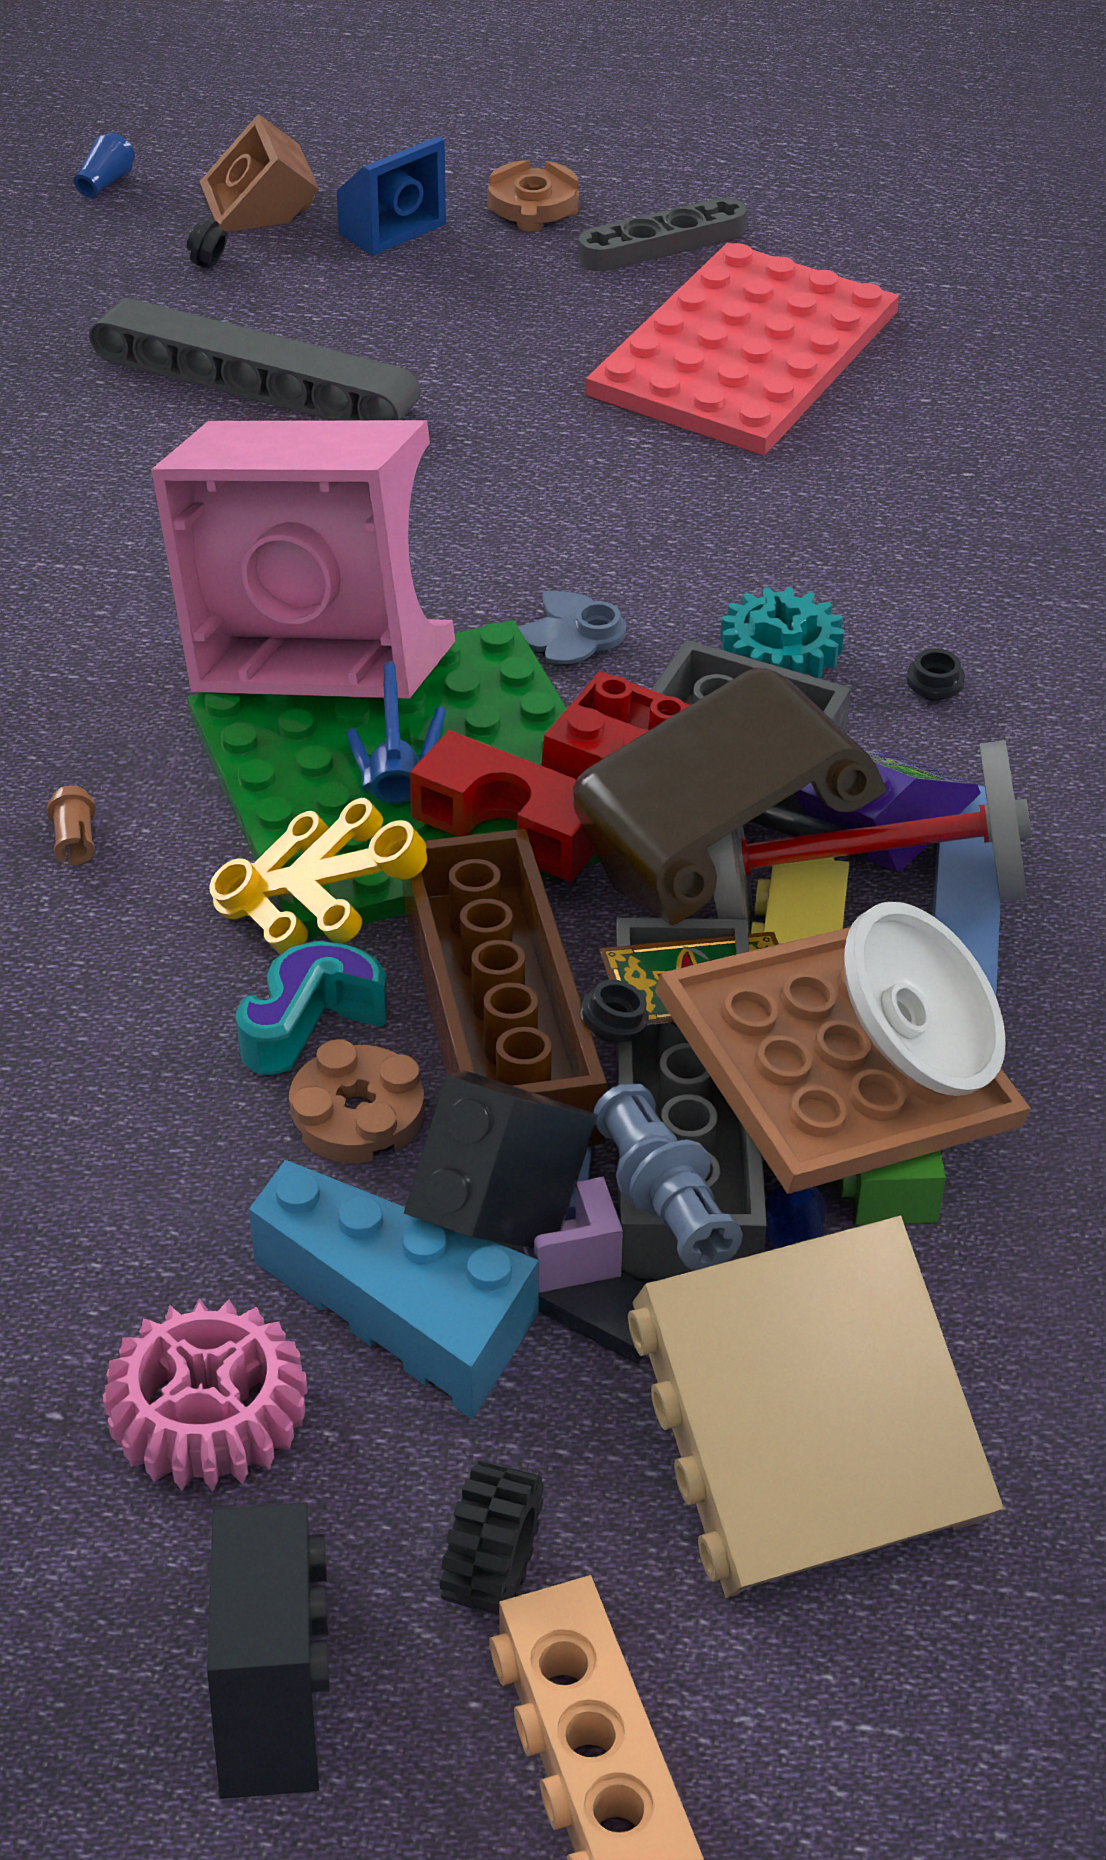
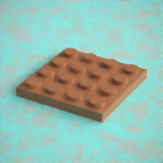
[655,927,1031,1194]

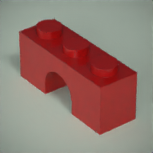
[410,730,596,882]

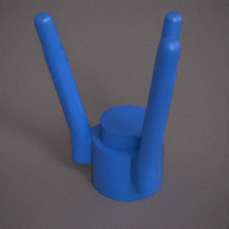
[347,661,446,804]

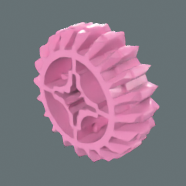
[103,1298,308,1492]

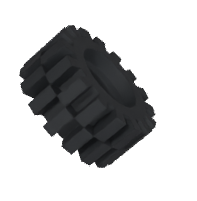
[440,1460,544,1616]

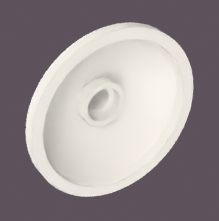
[844,902,1005,1096]

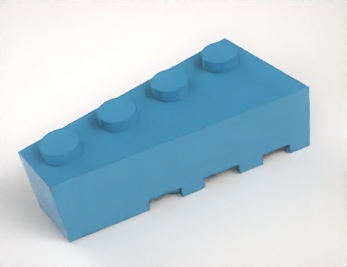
[249,1160,539,1420]

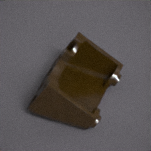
[572,668,888,926]

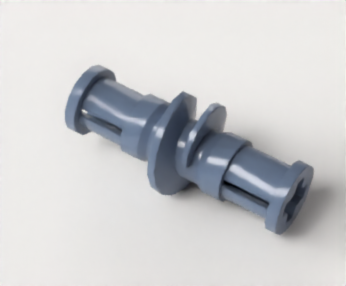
[594,1084,743,1271]

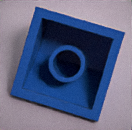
[336,136,446,255]

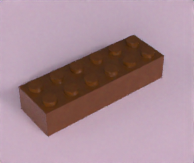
[402,829,607,1146]

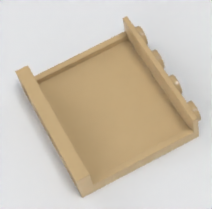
[628,1216,1004,1598]

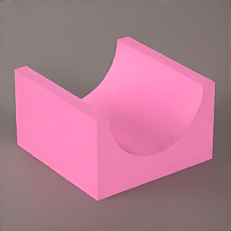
[151,420,455,698]

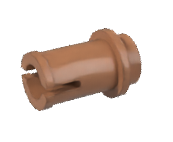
[47,785,96,865]

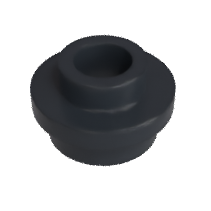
[186,218,228,266]
[907,648,965,701]
[580,980,649,1043]

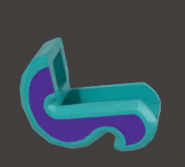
[236,941,388,1075]

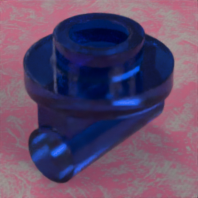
[765,1185,826,1248]

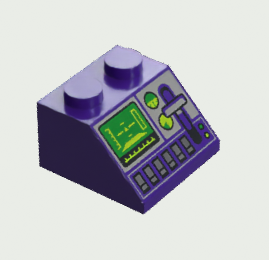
[794,750,981,873]

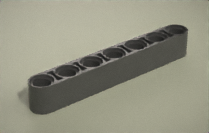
[89,298,421,421]

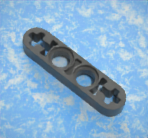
[578,198,747,271]

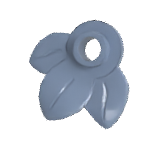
[518,591,626,664]

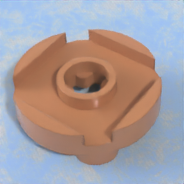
[487,160,579,232]
[289,1039,425,1163]

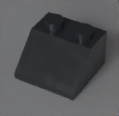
[403,1070,598,1248]

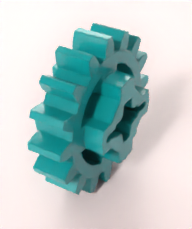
[720,587,845,678]

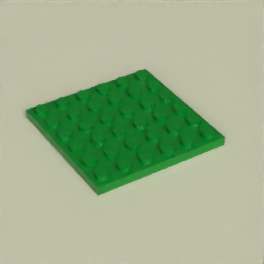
[187,620,601,940]

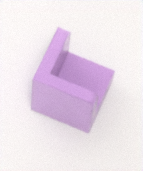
[523,1177,623,1293]

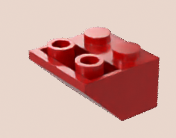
[541,671,690,779]

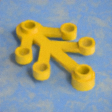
[210,798,427,955]

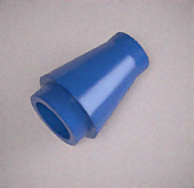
[74,133,135,198]

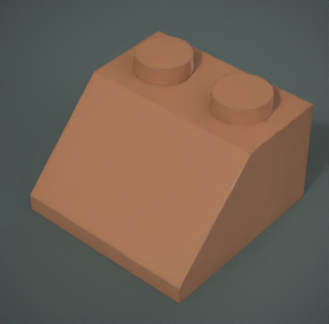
[199,114,319,232]

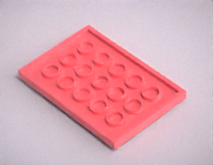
[586,242,899,456]

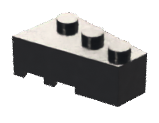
[207,1502,330,1799]

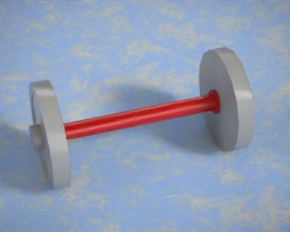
[706,740,1032,934]

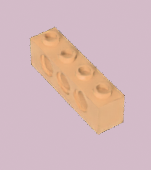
[489,1575,704,1860]

